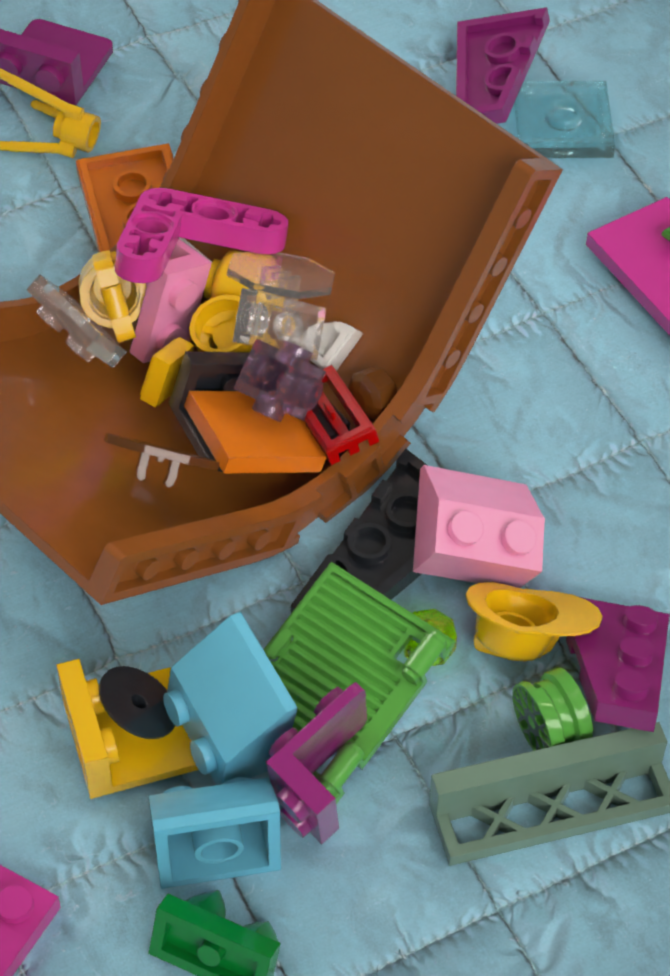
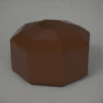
[348,367,397,422]

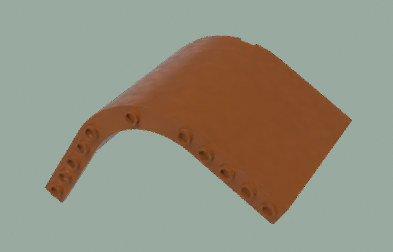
[0,0,563,605]

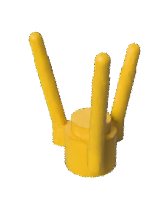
[0,68,101,158]

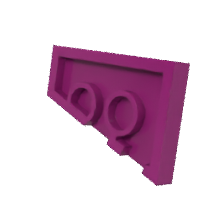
[456,7,550,124]
[566,597,670,732]

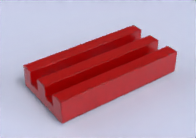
[285,365,380,466]

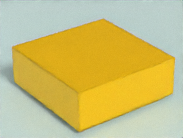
[140,337,195,408]

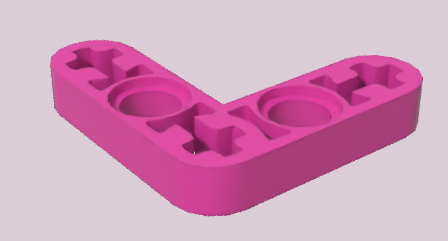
[115,188,288,283]

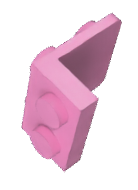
[130,239,212,363]

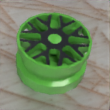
[512,667,593,751]

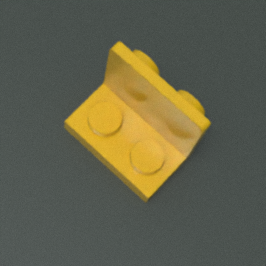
[56,659,199,799]

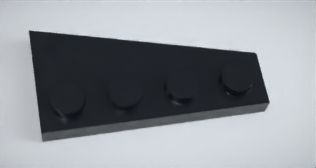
[291,448,428,613]

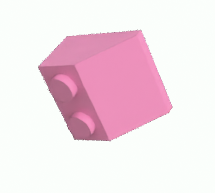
[413,465,545,588]

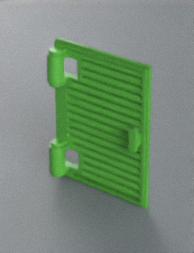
[263,562,456,804]

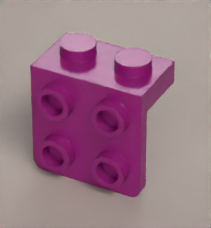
[0,19,113,105]
[266,682,367,845]

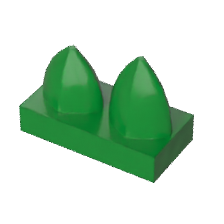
[148,890,281,976]

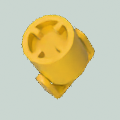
[78,250,147,343]

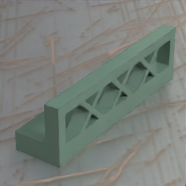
[429,722,670,866]

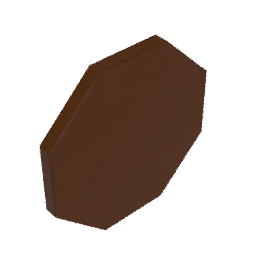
[104,433,219,487]

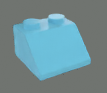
[163,611,297,785]
[148,777,281,889]

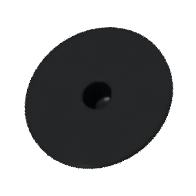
[99,666,175,739]

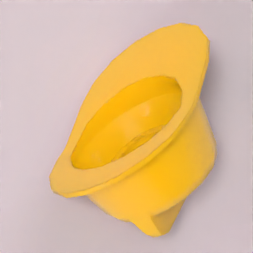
[465,582,603,662]

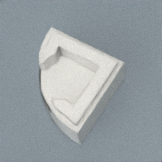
[290,322,364,371]

